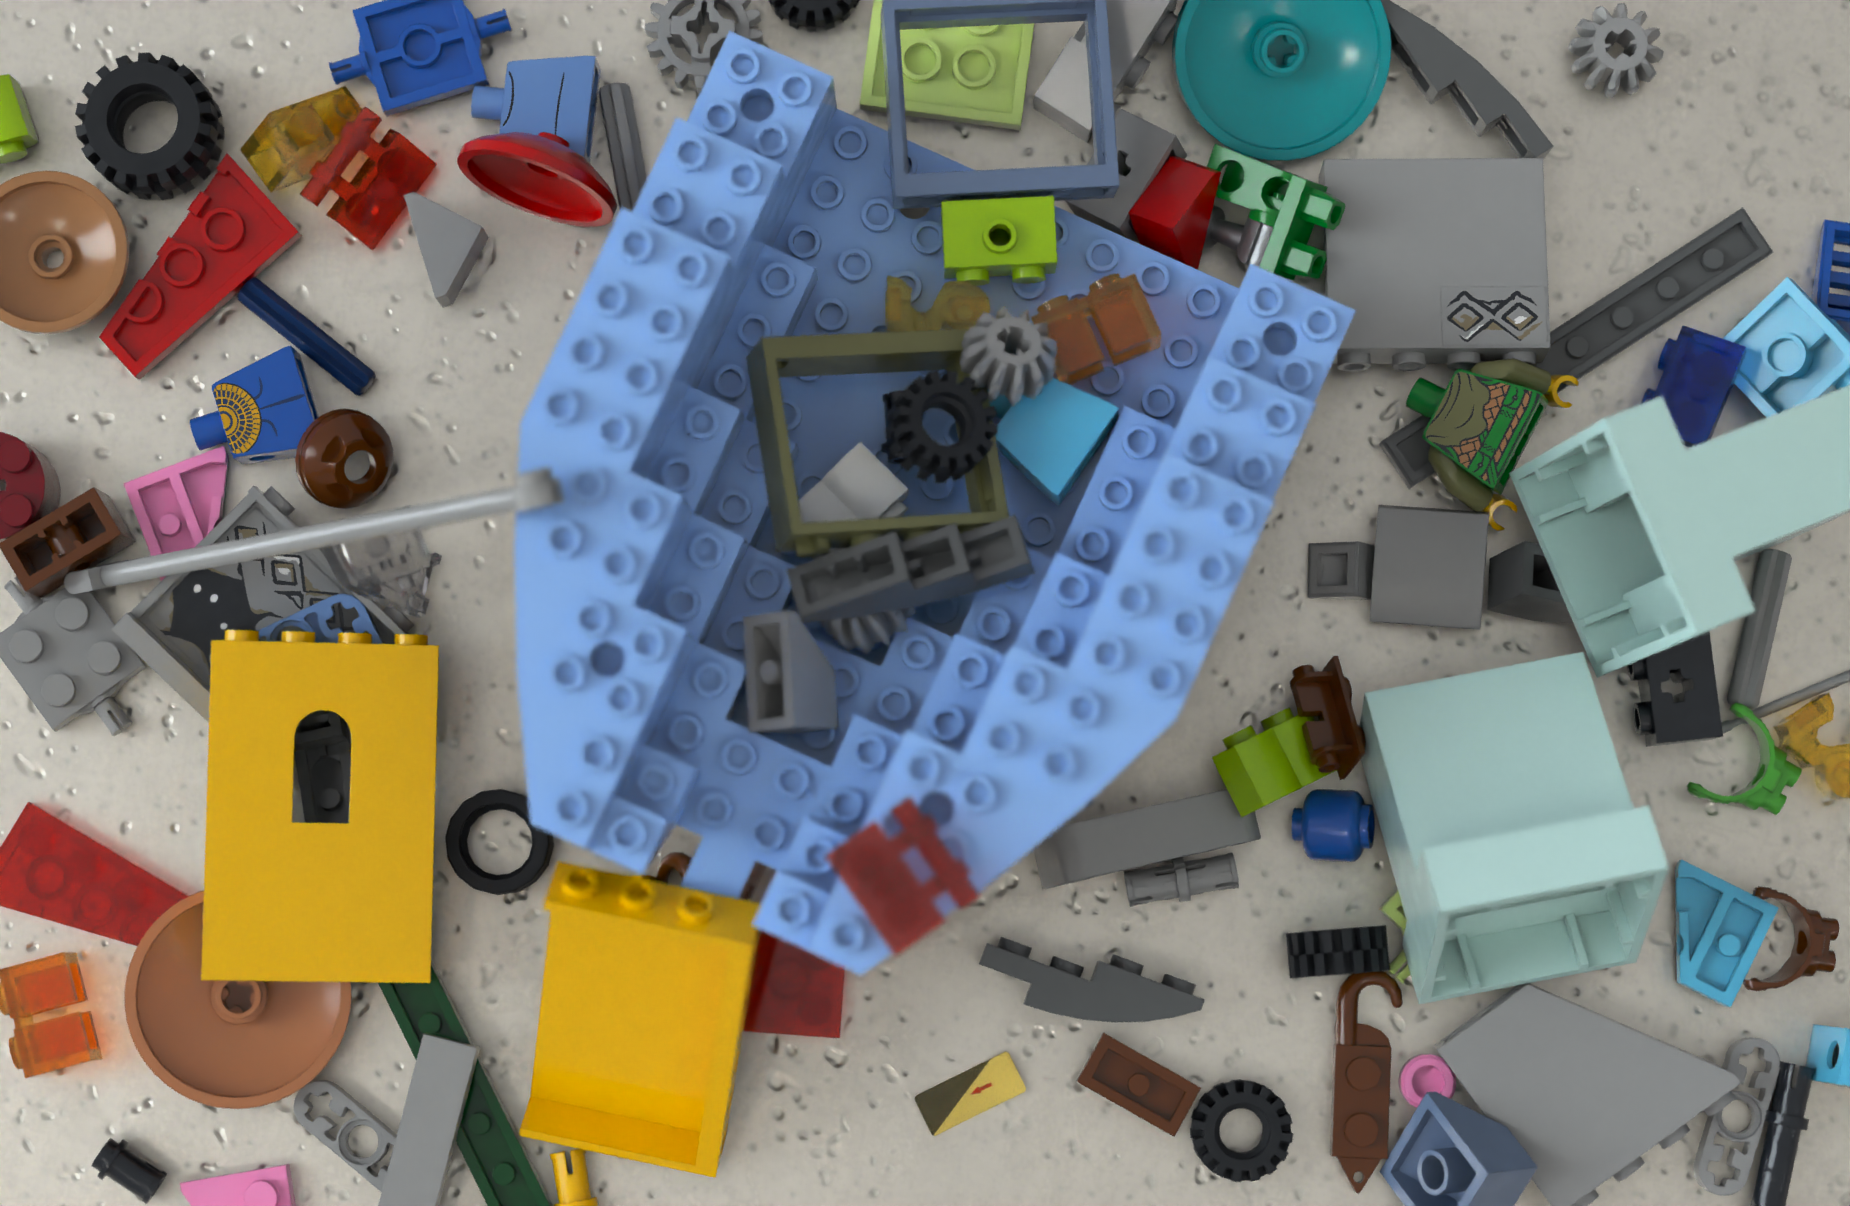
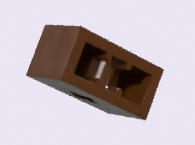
[0,487,136,598]

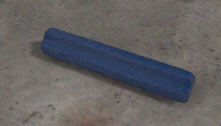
[237,277,376,396]

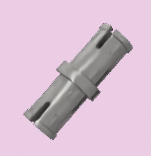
[1124,853,1239,907]

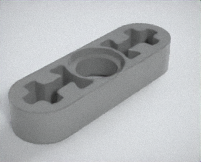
[1693,1038,1780,1196]
[294,1080,397,1192]

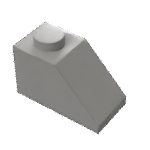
[743,610,838,734]

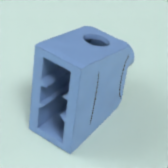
[471,56,601,163]

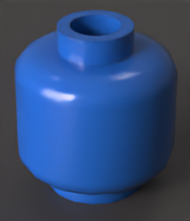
[1292,789,1375,862]

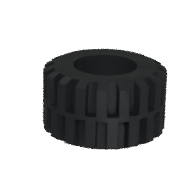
[75,53,224,200]

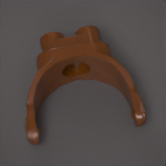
[1743,886,1839,991]

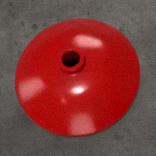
[457,132,617,227]

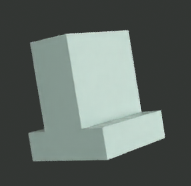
[1509,385,1850,678]
[1360,652,1669,1004]

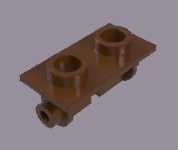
[1289,656,1366,780]

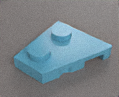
[1675,860,1779,1008]

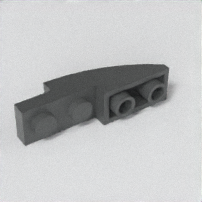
[979,937,1205,1022]

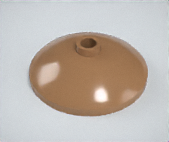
[0,171,129,334]

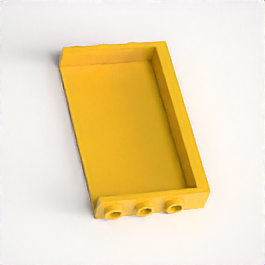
[519,861,761,1178]

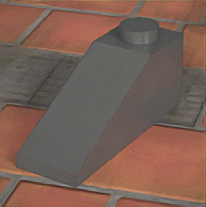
[1487,541,1574,624]

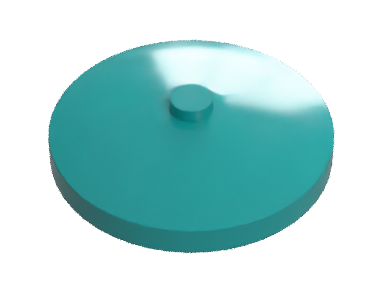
[1172,0,1391,161]

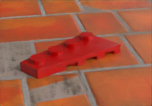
[99,153,302,380]

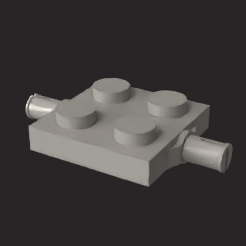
[0,576,146,736]

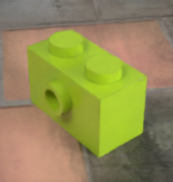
[941,196,1057,286]

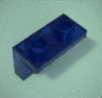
[1640,325,1747,447]

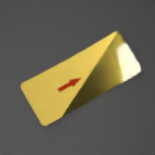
[915,1052,1026,1136]

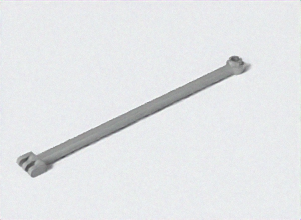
[64,467,564,594]

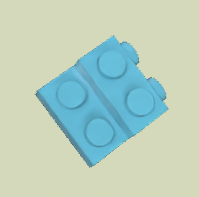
[1707,277,1850,418]

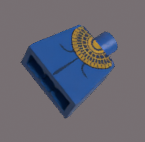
[190,346,319,464]

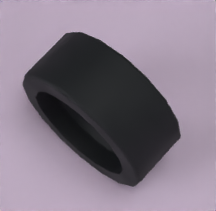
[445,789,554,895]

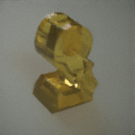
[885,275,990,332]
[1773,693,1850,800]

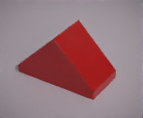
[1128,156,1221,270]

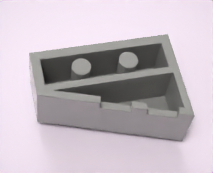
[1033,0,1178,143]

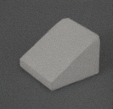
[1308,541,1375,600]

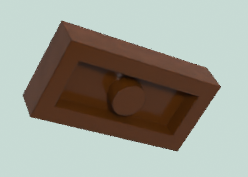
[1076,1033,1201,1137]

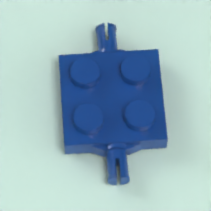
[329,0,512,117]

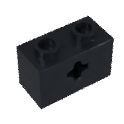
[1627,631,1723,747]

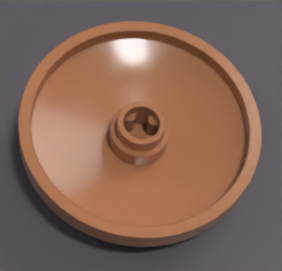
[124,890,352,1109]

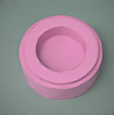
[1398,1054,1456,1108]

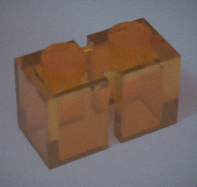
[1031,273,1162,385]
[0,952,103,1078]

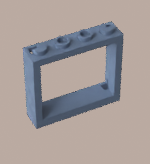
[881,0,1119,209]

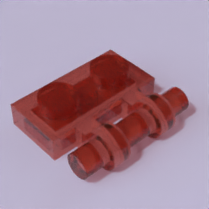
[300,107,437,251]
[825,797,981,956]

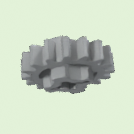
[645,0,763,94]

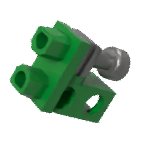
[1203,144,1346,280]

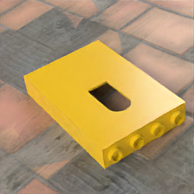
[201,630,439,983]

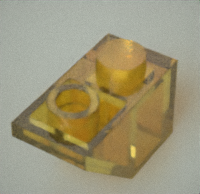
[240,86,376,193]

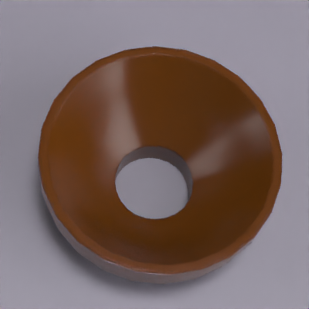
[295,408,394,509]

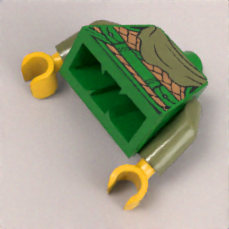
[1406,358,1579,531]

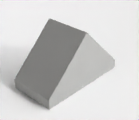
[404,192,489,307]

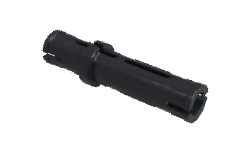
[1751,1061,1816,1206]

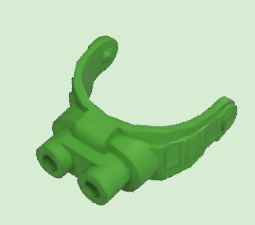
[1687,703,1802,815]

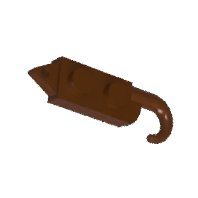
[1330,971,1403,1193]

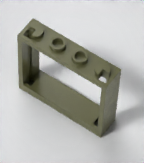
[746,329,1009,558]

